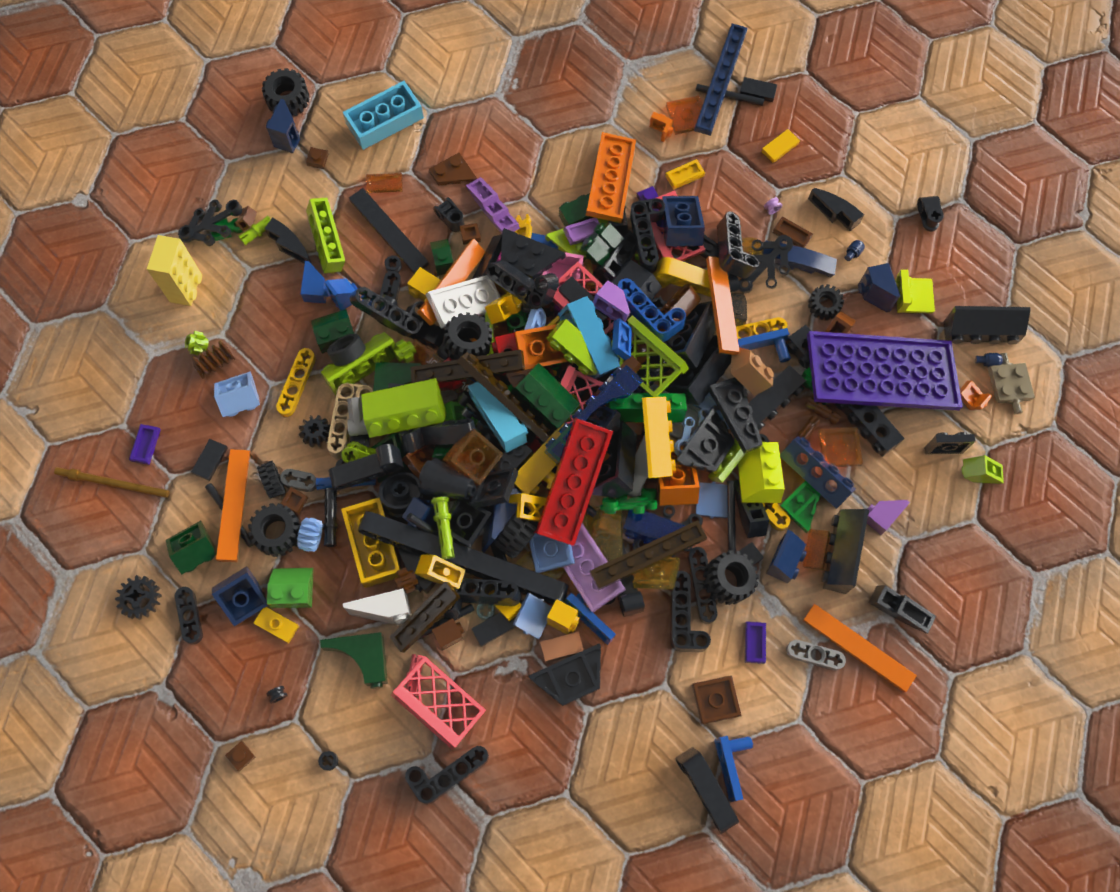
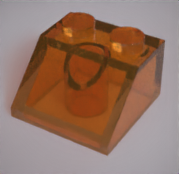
[443,429,503,485]

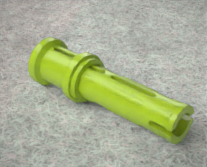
[431,497,455,559]

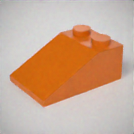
[515,324,569,370]
[656,447,700,506]

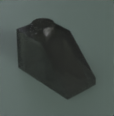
[731,293,747,326]

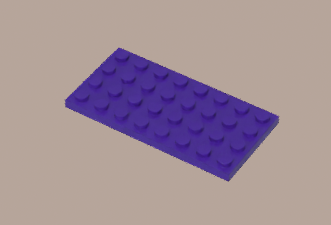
[807,331,963,411]

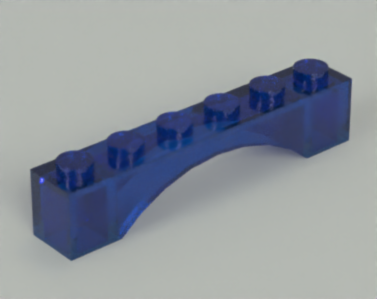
[544,365,643,465]

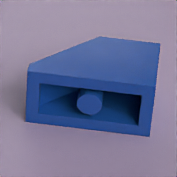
[300,261,330,303]
[325,278,358,311]

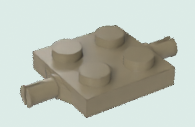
[988,353,1035,414]

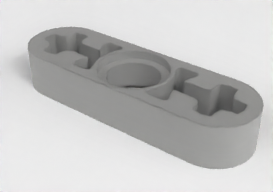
[786,640,846,670]

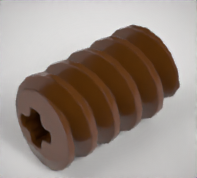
[192,341,235,379]

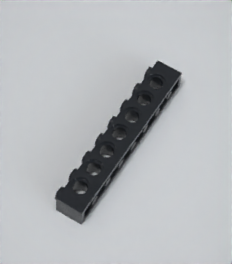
[786,325,905,457]

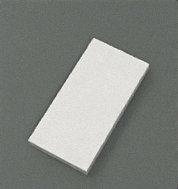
[426,275,500,329]

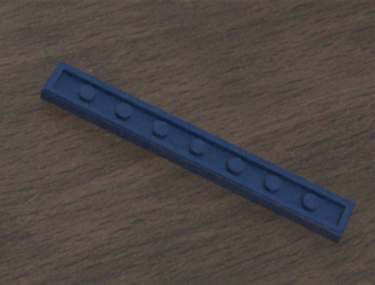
[694,23,748,136]

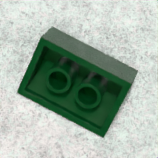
[512,363,580,431]

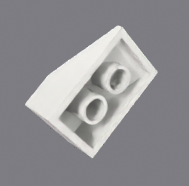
[343,589,412,626]

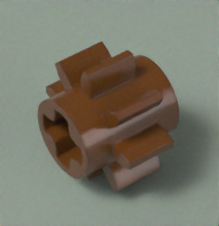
[394,568,418,594]

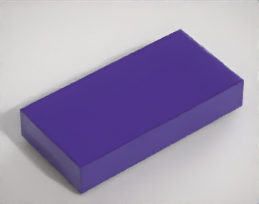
[129,424,161,465]
[745,622,766,664]

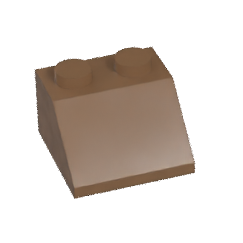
[731,347,774,396]

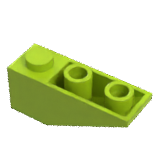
[546,319,597,376]

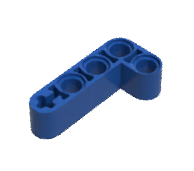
[618,278,686,342]

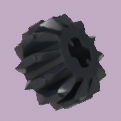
[299,415,331,448]

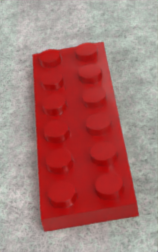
[535,418,613,546]

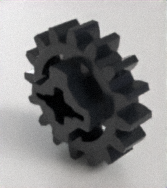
[115,575,162,620]

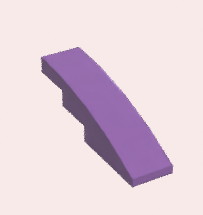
[466,177,520,233]

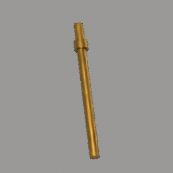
[54,467,170,498]

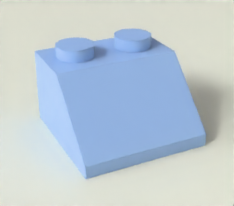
[214,371,260,417]

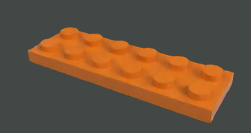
[586,132,636,223]

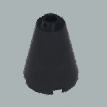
[418,457,476,500]

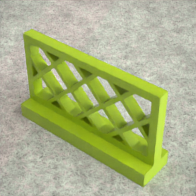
[611,315,689,397]

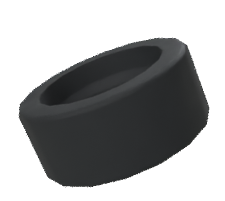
[327,334,366,366]

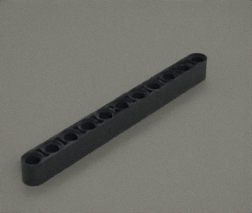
[357,511,569,605]

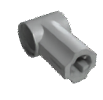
[347,397,368,436]

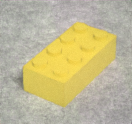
[147,235,202,306]

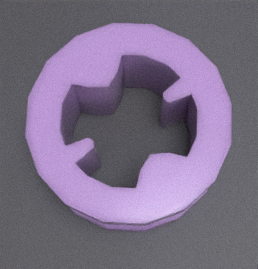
[764,197,782,215]

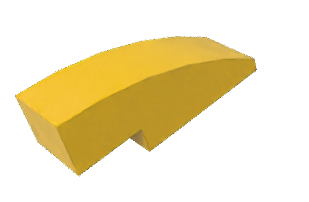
[485,292,522,324]

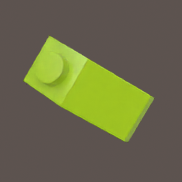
[962,455,1004,484]

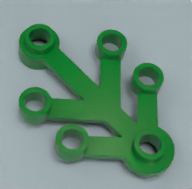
[600,488,657,514]

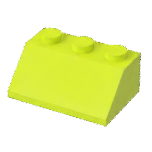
[738,442,785,503]

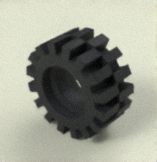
[808,284,844,321]
[257,461,285,499]

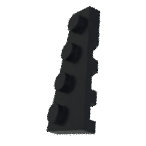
[708,377,763,454]

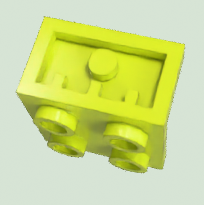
[895,270,935,313]

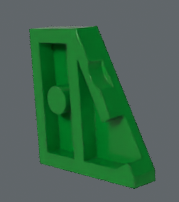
[780,480,820,533]

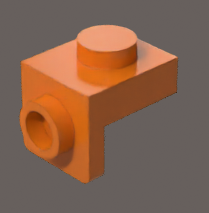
[649,112,674,142]
[960,380,992,410]

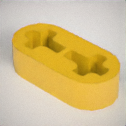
[762,503,790,531]

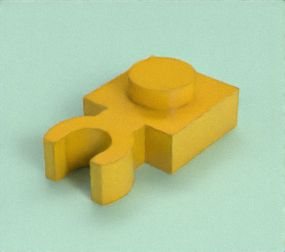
[514,214,532,239]

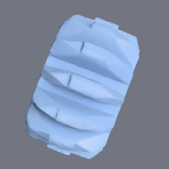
[297,518,323,552]

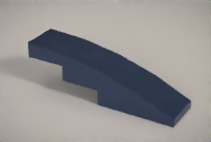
[762,240,837,278]

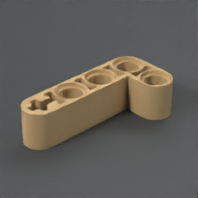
[327,383,373,459]

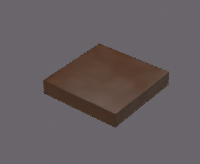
[692,675,742,725]

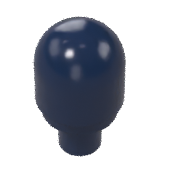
[844,240,865,261]
[975,353,1003,368]

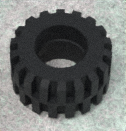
[262,68,310,117]
[443,312,493,360]
[248,503,301,557]
[493,506,539,559]
[703,551,759,605]

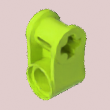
[341,441,376,463]

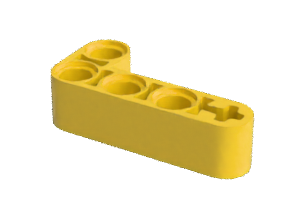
[652,257,711,297]

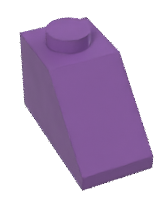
[593,281,630,322]
[867,500,910,535]

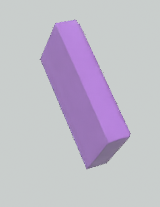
[563,217,600,245]

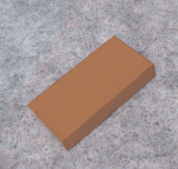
[540,631,584,662]

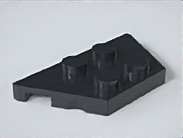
[501,228,566,280]
[675,405,735,473]
[529,643,601,706]

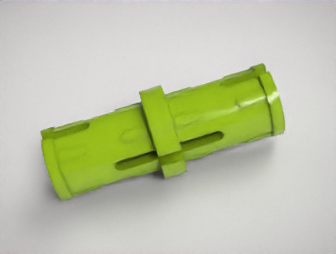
[238,215,271,246]

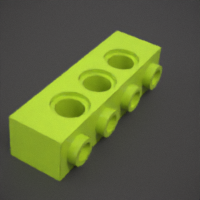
[306,198,345,274]

